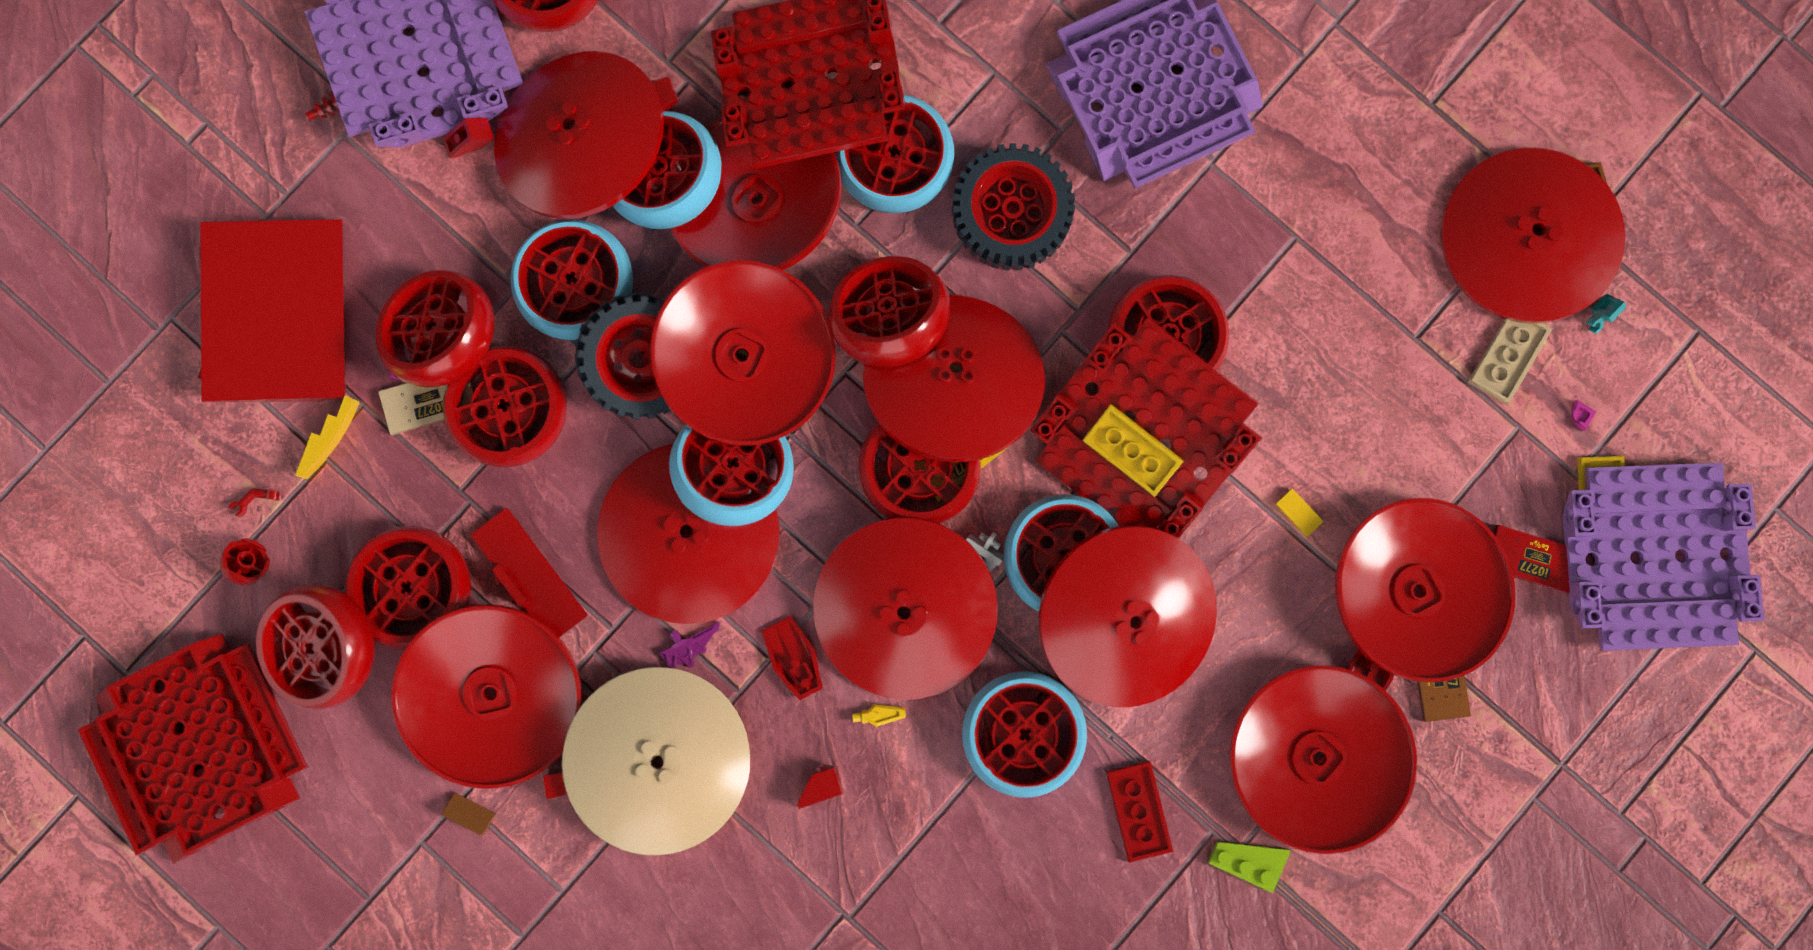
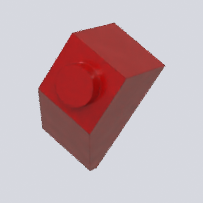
[443,118,494,158]
[797,764,843,809]

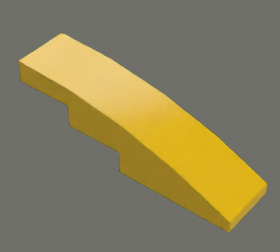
[295,396,360,479]

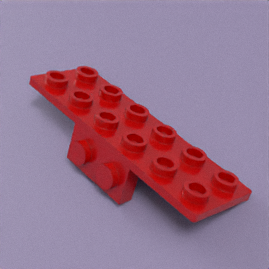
[471,508,588,637]

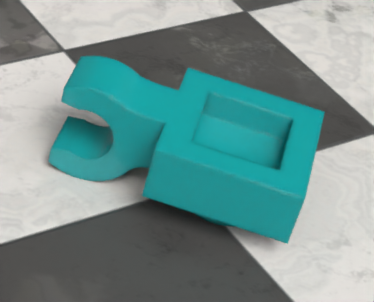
[1586,294,1627,334]

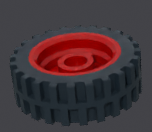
[574,293,670,419]

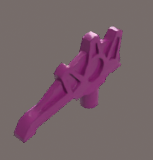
[659,622,720,669]

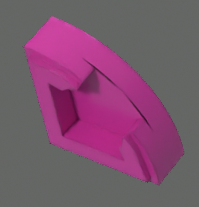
[1571,400,1596,431]

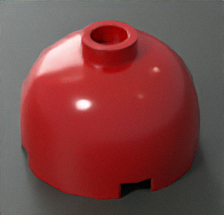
[220,538,270,586]

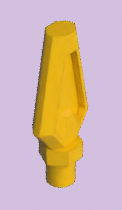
[852,704,906,727]

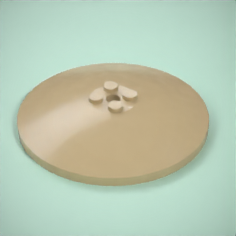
[562,667,750,855]

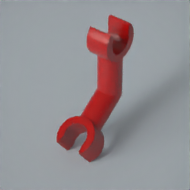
[228,488,281,517]

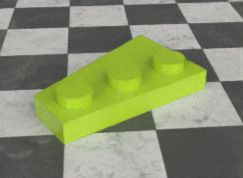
[1207,841,1291,893]

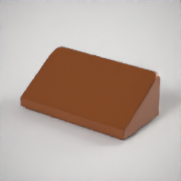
[441,792,496,836]

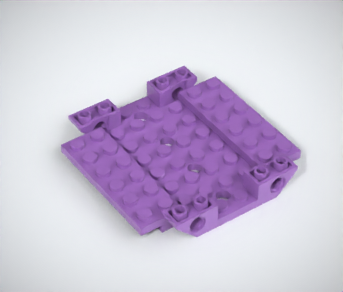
[305,0,523,147]
[1046,0,1263,189]
[1562,463,1764,651]

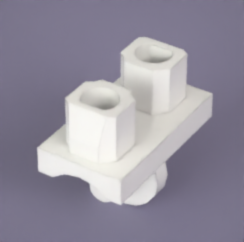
[967,532,1004,572]

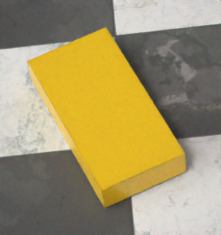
[1275,488,1324,537]

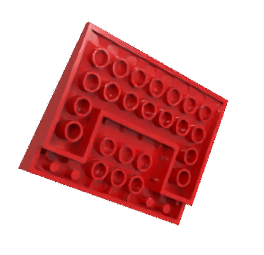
[200,219,346,402]

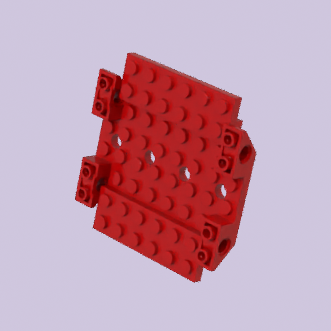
[711,0,905,169]
[1030,317,1262,539]
[78,634,309,864]

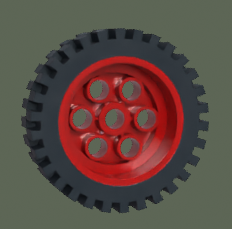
[952,143,1075,271]

